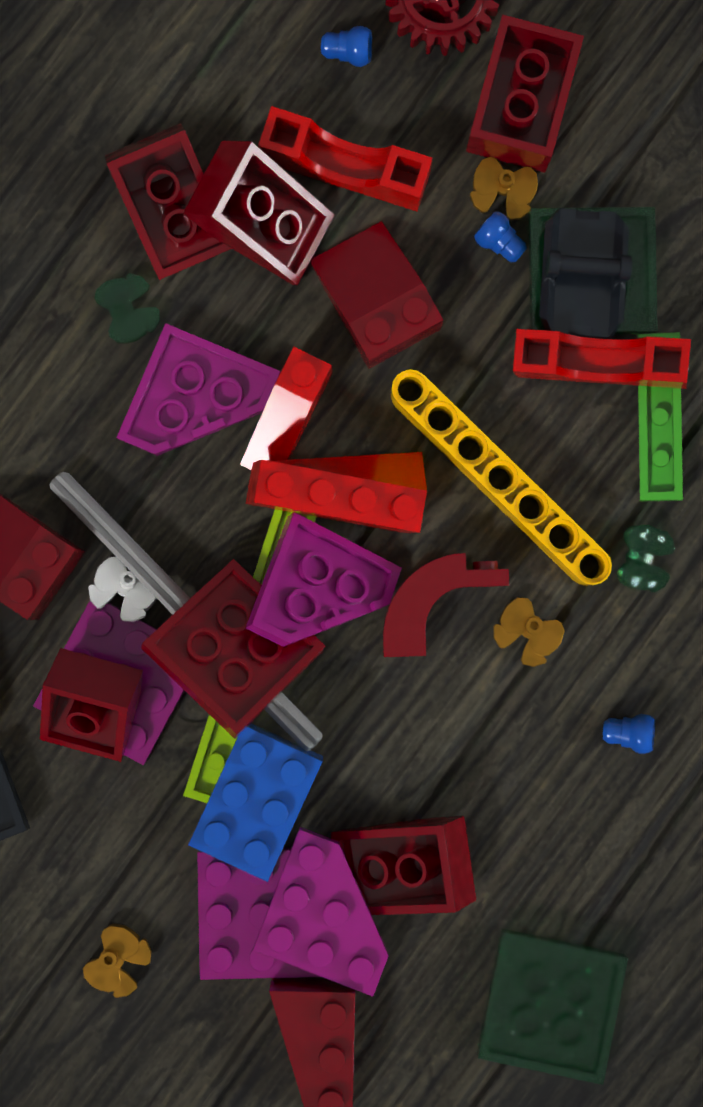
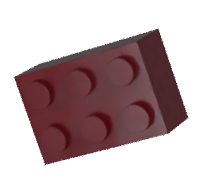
[466,14,584,173]

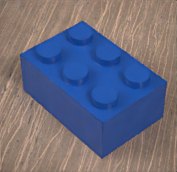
[188,723,323,882]

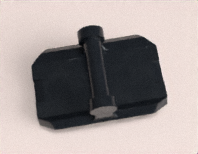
[540,208,632,339]

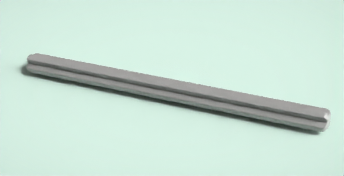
[50,472,323,751]

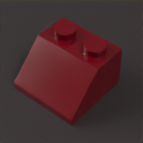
[40,648,143,762]

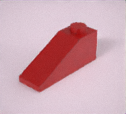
[240,347,333,470]

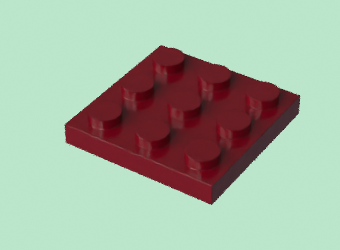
[141,559,326,739]

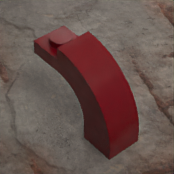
[382,553,509,657]

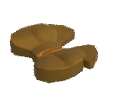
[470,157,538,220]
[493,598,564,667]
[83,924,152,998]

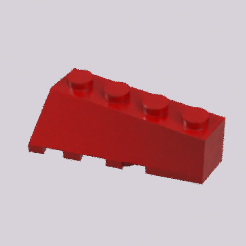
[246,452,427,533]

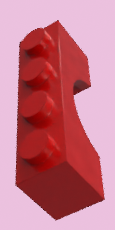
[258,106,433,212]
[513,329,691,389]

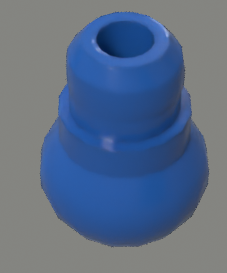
[321,26,372,67]
[474,211,527,262]
[603,714,655,754]

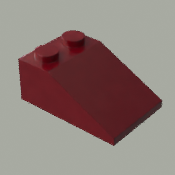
[105,123,232,280]
[183,141,335,286]
[310,221,443,369]
[0,494,86,620]
[330,816,476,915]

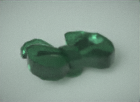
[94,273,160,344]
[617,525,675,592]

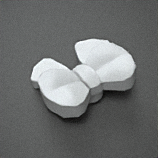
[88,557,157,622]

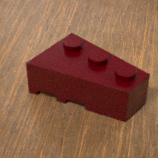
[269,978,355,1107]

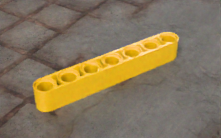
[391,369,612,586]

